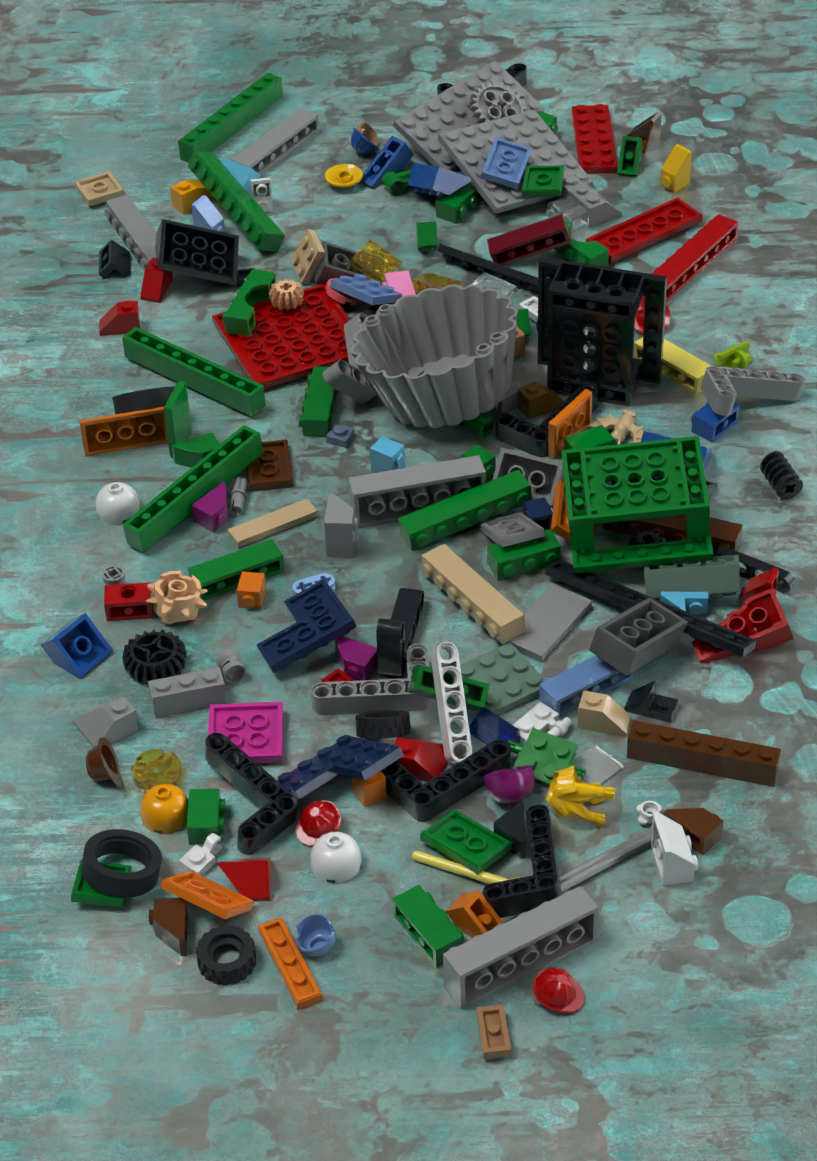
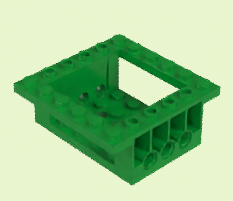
[561,436,713,574]

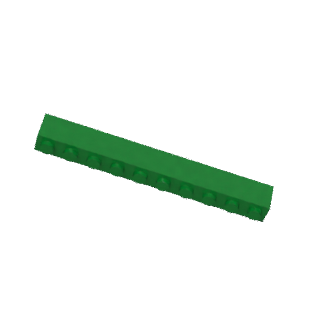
[436,111,558,224]

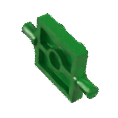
[508,728,587,787]

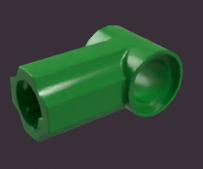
[382,169,412,196]
[459,413,494,437]

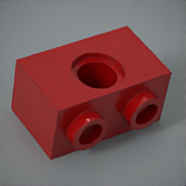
[104,582,153,621]

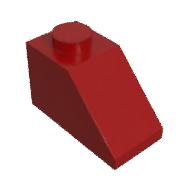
[140,257,173,303]
[99,301,141,336]
[739,568,779,606]

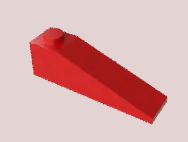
[692,588,794,663]

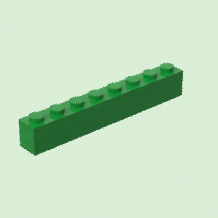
[178,73,283,163]
[188,150,285,252]
[122,327,266,417]
[122,425,264,553]

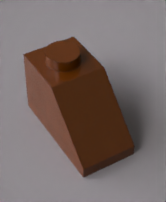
[663,808,724,855]
[149,898,188,956]

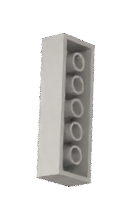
[348,455,486,528]
[443,886,599,1009]

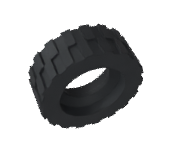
[355,710,411,739]
[196,925,256,985]

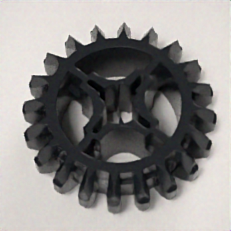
[122,629,187,685]

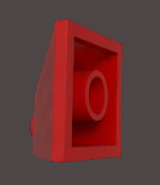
[394,736,447,782]

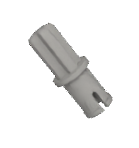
[228,477,247,516]

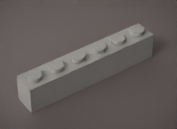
[231,108,319,175]
[104,195,156,270]

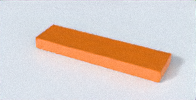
[257,917,323,1009]

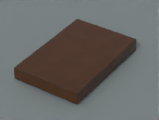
[247,440,293,492]

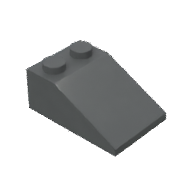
[315,241,380,285]

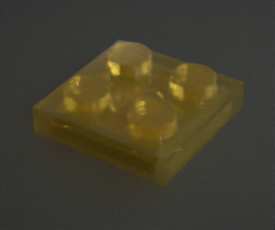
[349,239,402,285]

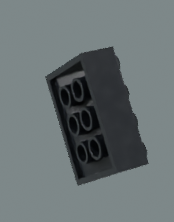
[155,219,239,285]

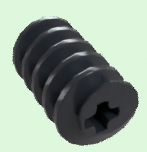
[760,451,803,499]

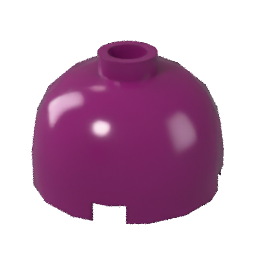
[484,765,535,807]

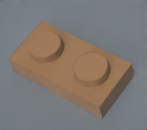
[476,1005,511,1059]

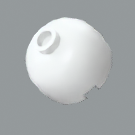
[95,482,140,525]
[310,832,361,884]

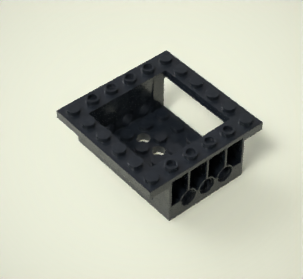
[537,257,667,406]

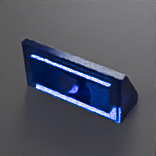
[469,707,520,744]

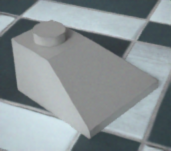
[72,696,139,748]

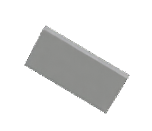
[503,583,592,662]

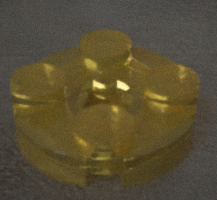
[131,749,182,794]

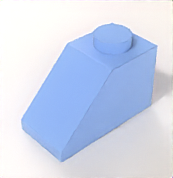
[192,195,225,232]

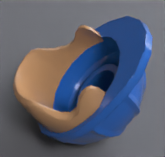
[351,122,380,155]

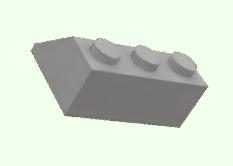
[557,175,622,228]
[493,447,564,506]
[147,667,227,718]

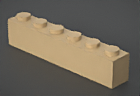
[421,544,526,644]

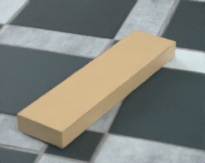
[228,499,318,548]

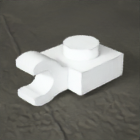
[179,833,222,876]

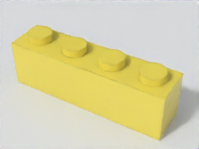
[634,337,712,395]

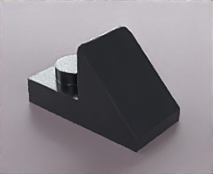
[624,681,678,723]

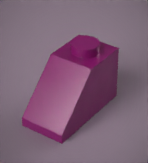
[192,482,228,533]
[334,636,378,681]

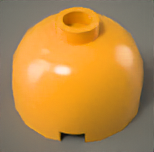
[140,784,188,834]

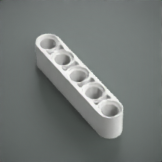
[431,642,472,765]

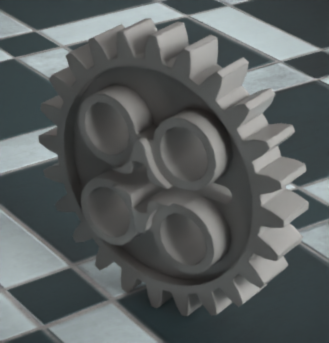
[469,81,527,123]

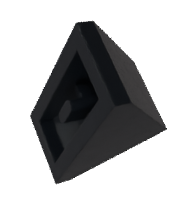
[494,802,525,859]

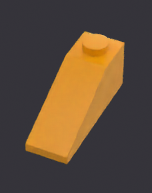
[170,180,215,214]

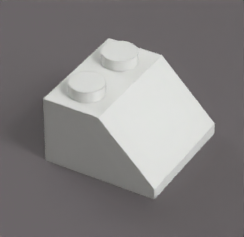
[651,812,698,886]

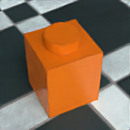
[237,572,266,609]
[352,771,387,807]

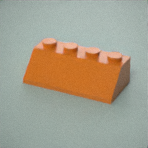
[79,407,168,456]

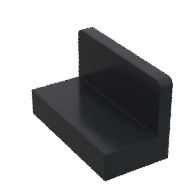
[99,239,130,279]

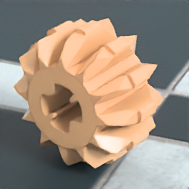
[269,279,304,310]

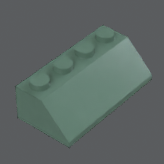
[644,555,741,600]

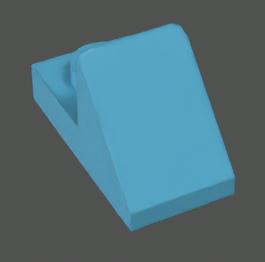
[660,592,708,615]

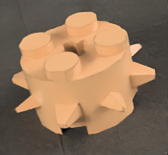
[146,571,207,624]

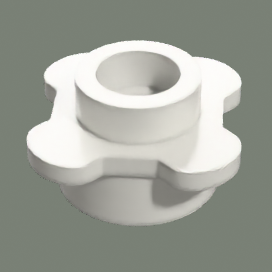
[637,801,662,825]

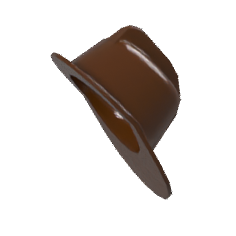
[86,737,124,790]

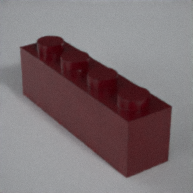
[487,214,571,266]

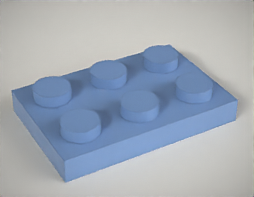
[480,137,532,189]
[330,274,402,305]

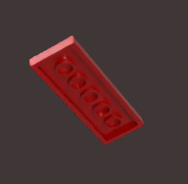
[571,104,617,174]
[586,197,703,263]

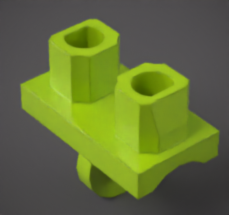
[713,341,753,369]

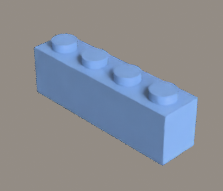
[539,655,634,717]

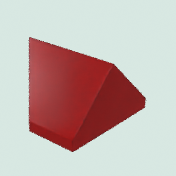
[217,857,271,901]

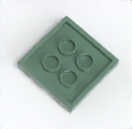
[460,642,545,720]

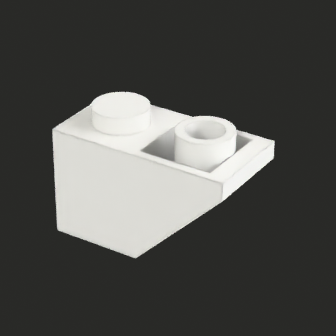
[250,178,273,213]

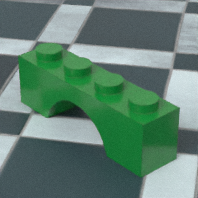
[554,215,609,267]
[222,269,276,336]

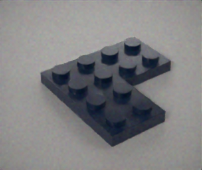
[256,579,357,673]
[277,735,404,800]

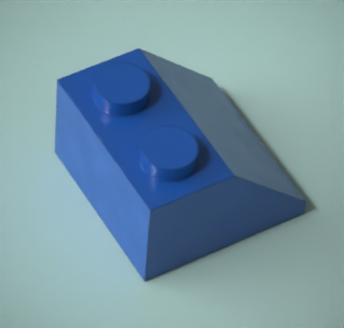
[41,613,113,678]

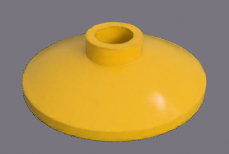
[325,164,363,187]

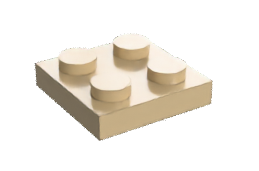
[74,171,124,207]
[291,229,325,285]

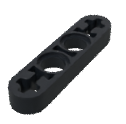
[713,545,795,593]

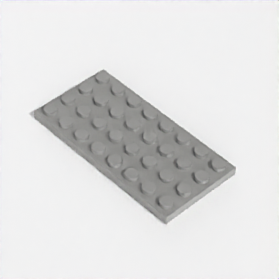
[393,61,545,171]

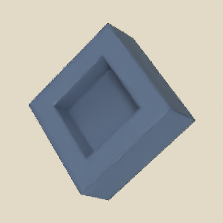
[326,424,354,448]

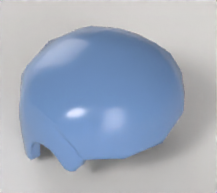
[295,913,336,957]

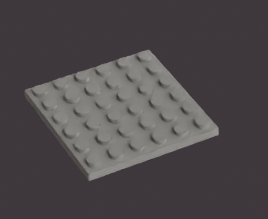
[438,110,593,214]

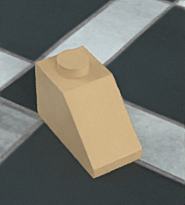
[578,691,631,737]

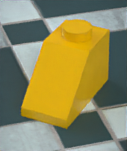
[660,144,692,193]

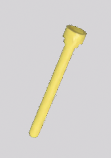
[411,851,521,884]

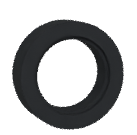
[112,386,175,414]
[81,829,162,898]

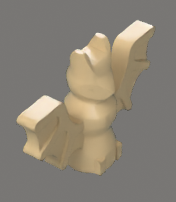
[589,409,644,444]

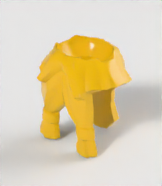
[546,765,615,827]

